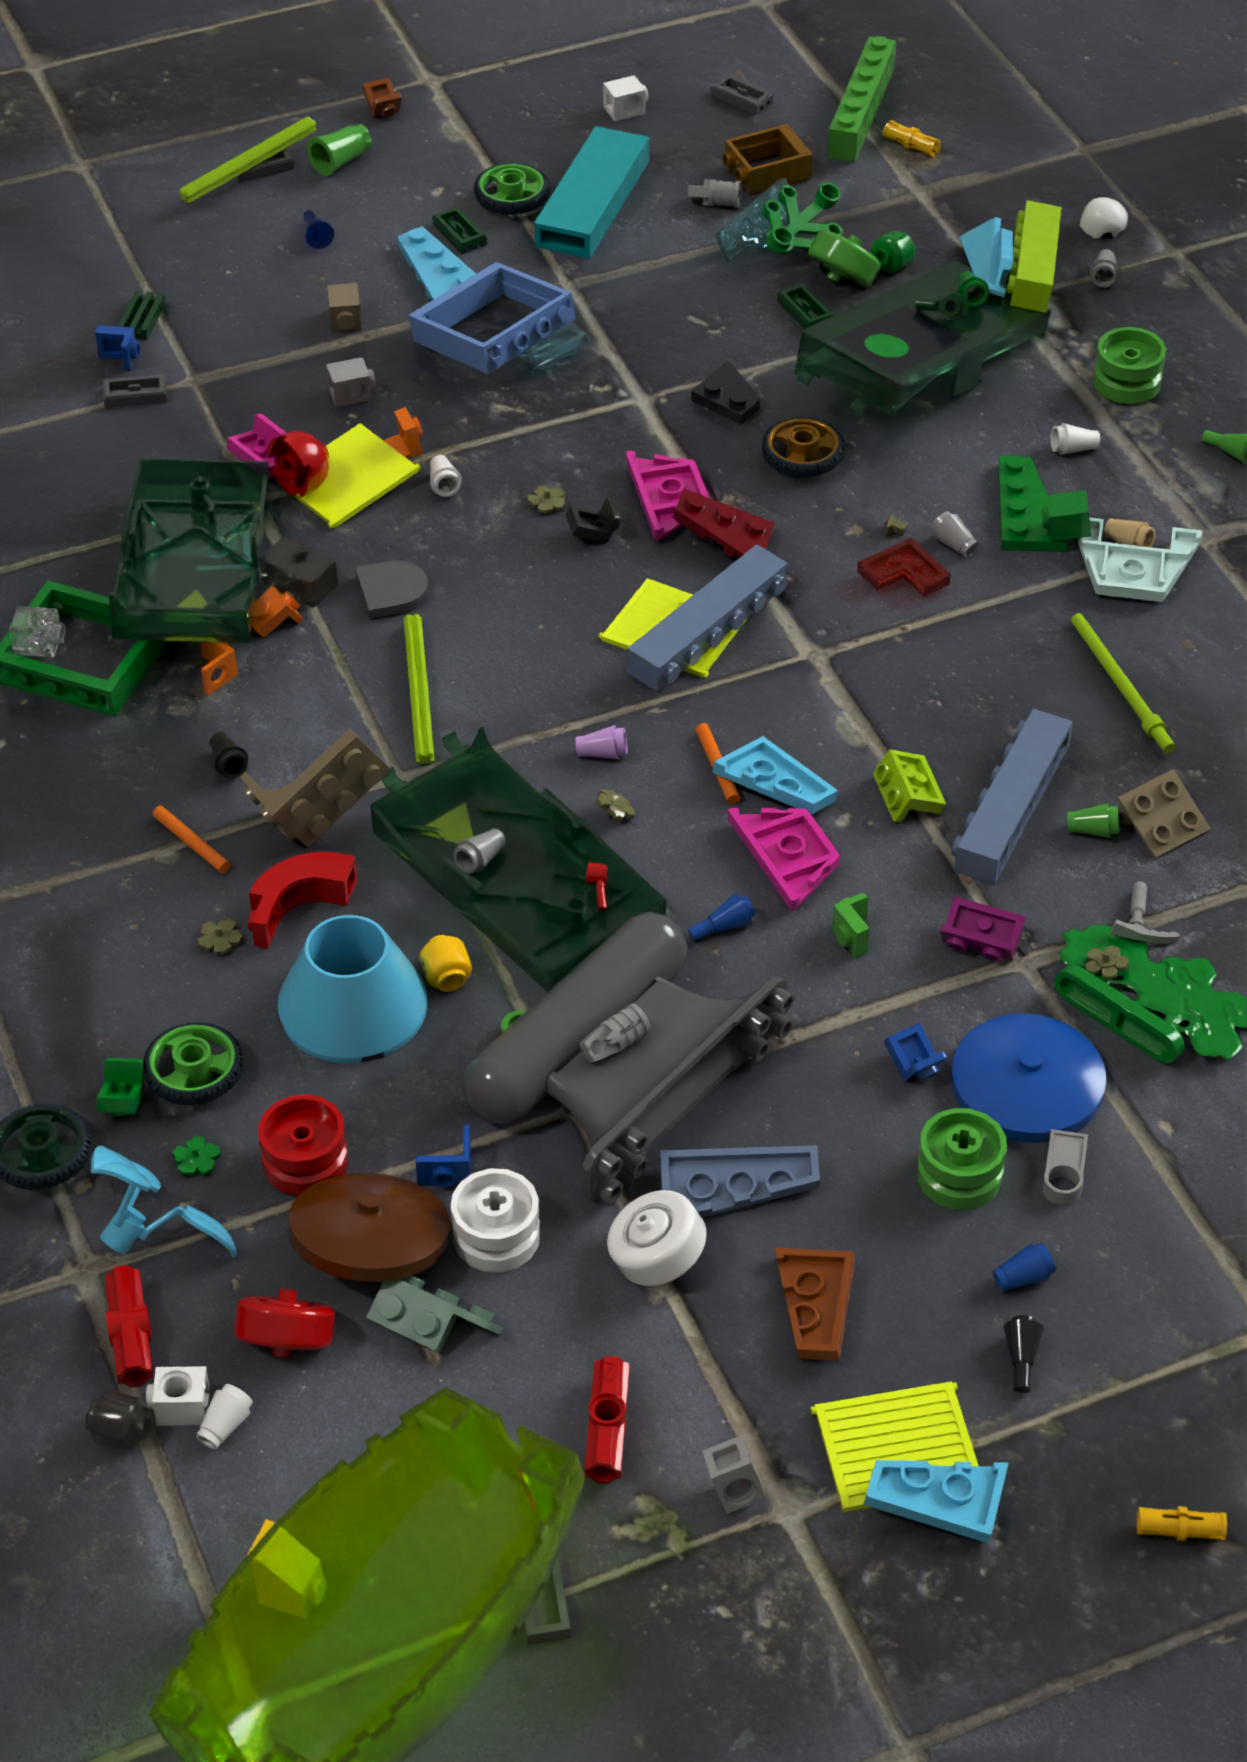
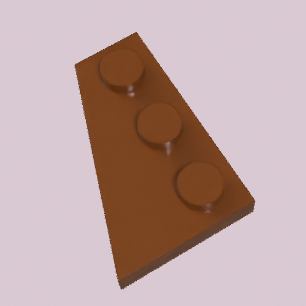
[775,1248,856,1361]

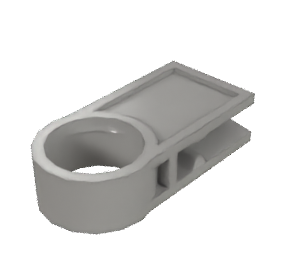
[1042,1129,1088,1205]

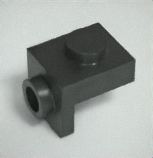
[565,498,620,543]

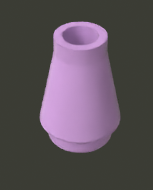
[576,725,628,760]

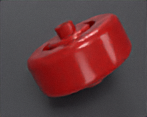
[234,1289,335,1357]

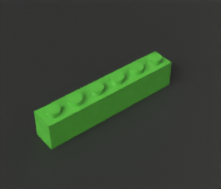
[828,36,896,162]

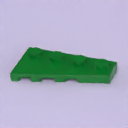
[998,455,1068,552]

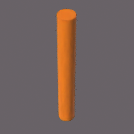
[695,723,741,805]
[152,805,231,874]

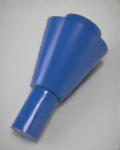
[688,892,755,942]

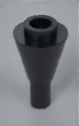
[1003,1315,1044,1393]

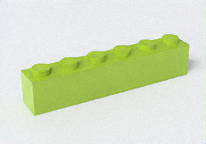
[1006,200,1062,313]

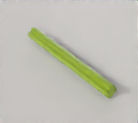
[179,117,316,204]
[404,614,435,765]

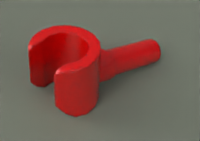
[586,862,608,912]

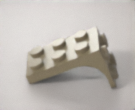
[240,728,391,847]

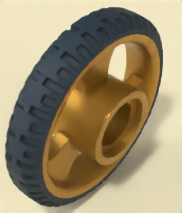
[762,417,844,478]

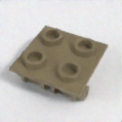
[1117,769,1211,859]

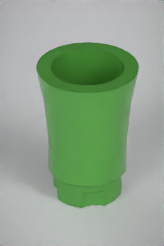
[307,124,372,176]

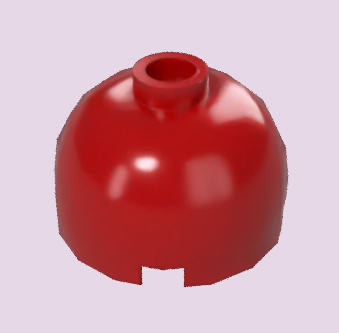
[267,431,329,497]

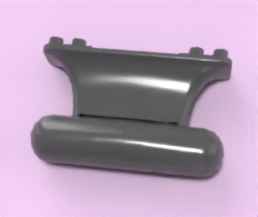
[462,912,795,1203]

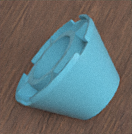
[278,915,428,1063]

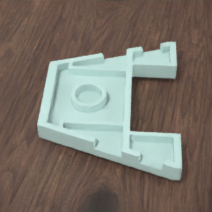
[1076,517,1202,602]

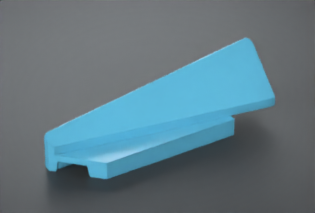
[960,217,1013,297]

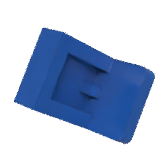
[95,325,141,370]
[883,1023,947,1082]

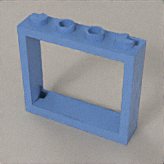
[409,262,576,374]

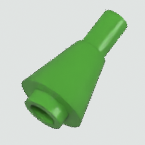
[1202,430,1247,465]

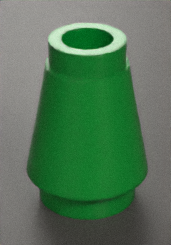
[957,271,989,307]

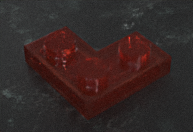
[857,538,951,597]

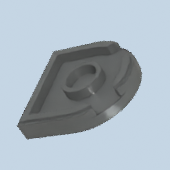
[355,561,428,619]

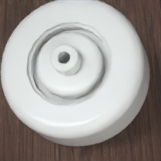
[607,1190,707,1286]

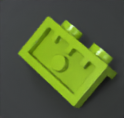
[873,749,946,823]

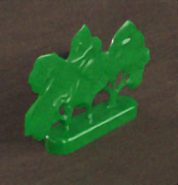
[1054,925,1247,1064]

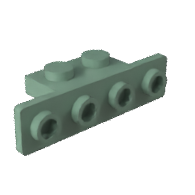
[366,1275,503,1353]

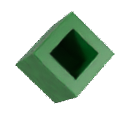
[1041,490,1091,541]

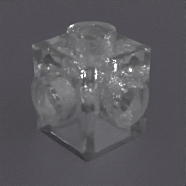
[9,606,65,657]

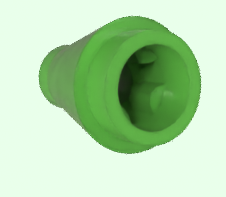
[1067,803,1120,838]

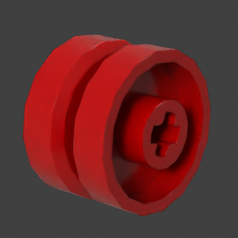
[258,1094,348,1196]

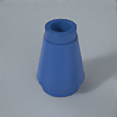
[992,1243,1056,1292]

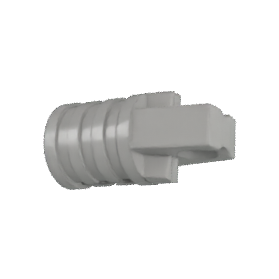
[688,179,741,208]
[579,1003,651,1063]

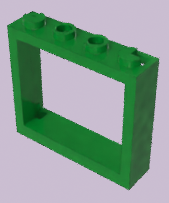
[0,581,171,717]

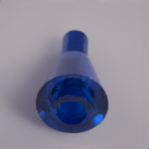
[303,210,334,249]

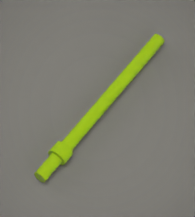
[1071,613,1176,754]

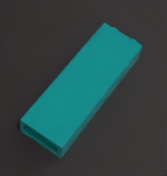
[534,126,649,259]

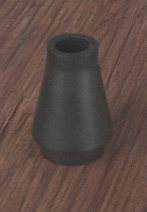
[209,732,248,778]

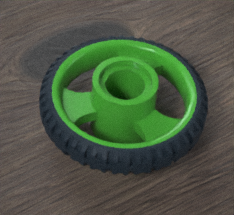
[474,163,549,215]
[143,1022,243,1106]

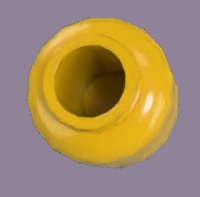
[419,935,472,992]

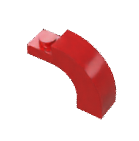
[248,852,358,949]

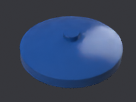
[951,1014,1106,1143]

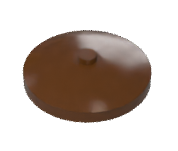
[288,1173,450,1282]

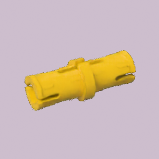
[883,120,941,157]
[1137,1506,1227,1541]

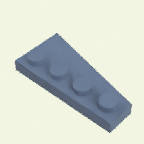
[660,1145,820,1218]

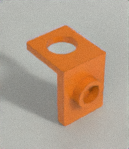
[199,635,238,695]

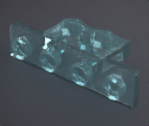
[716,178,800,260]

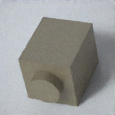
[327,283,362,332]

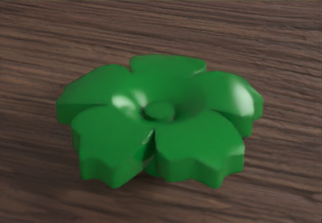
[172,1135,221,1176]

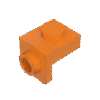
[384,407,423,459]
[243,585,304,638]

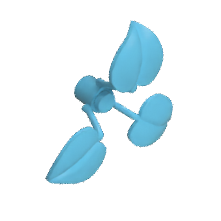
[91,1146,237,1260]

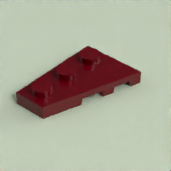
[672,488,775,558]

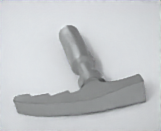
[1110,881,1180,944]

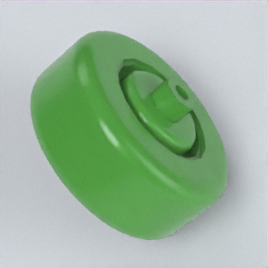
[808,230,881,288]

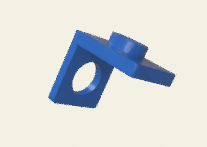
[416,1125,471,1187]

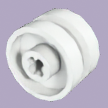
[450,1168,540,1273]

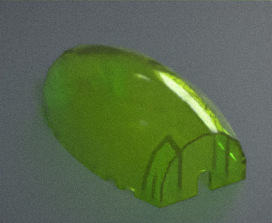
[149,1387,585,1762]

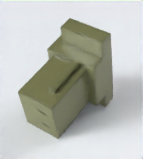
[885,514,907,536]

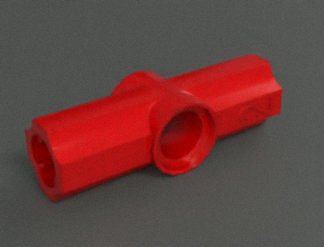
[105,1265,154,1388]
[584,1356,630,1484]

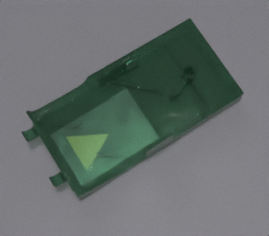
[109,458,270,643]
[370,727,666,992]

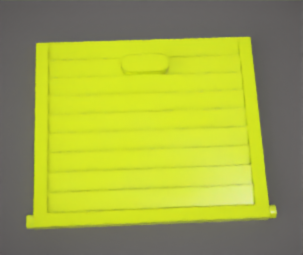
[277,423,421,529]
[598,578,747,678]
[810,1381,978,1512]

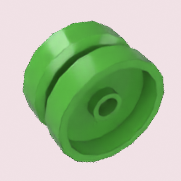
[1093,327,1166,404]
[917,1108,1007,1210]

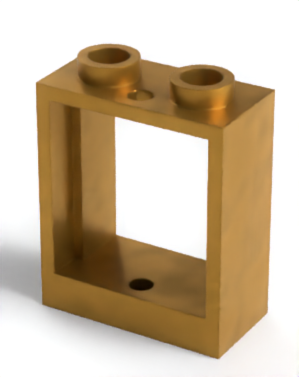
[722,124,813,195]

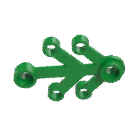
[762,182,843,255]

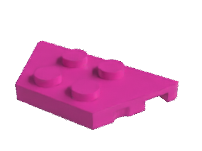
[625,451,709,540]
[728,808,840,911]

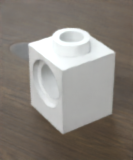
[603,75,649,122]
[146,1366,210,1426]

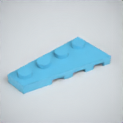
[397,226,476,301]

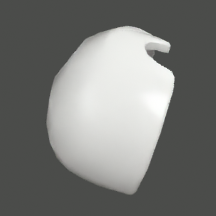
[1080,197,1128,239]

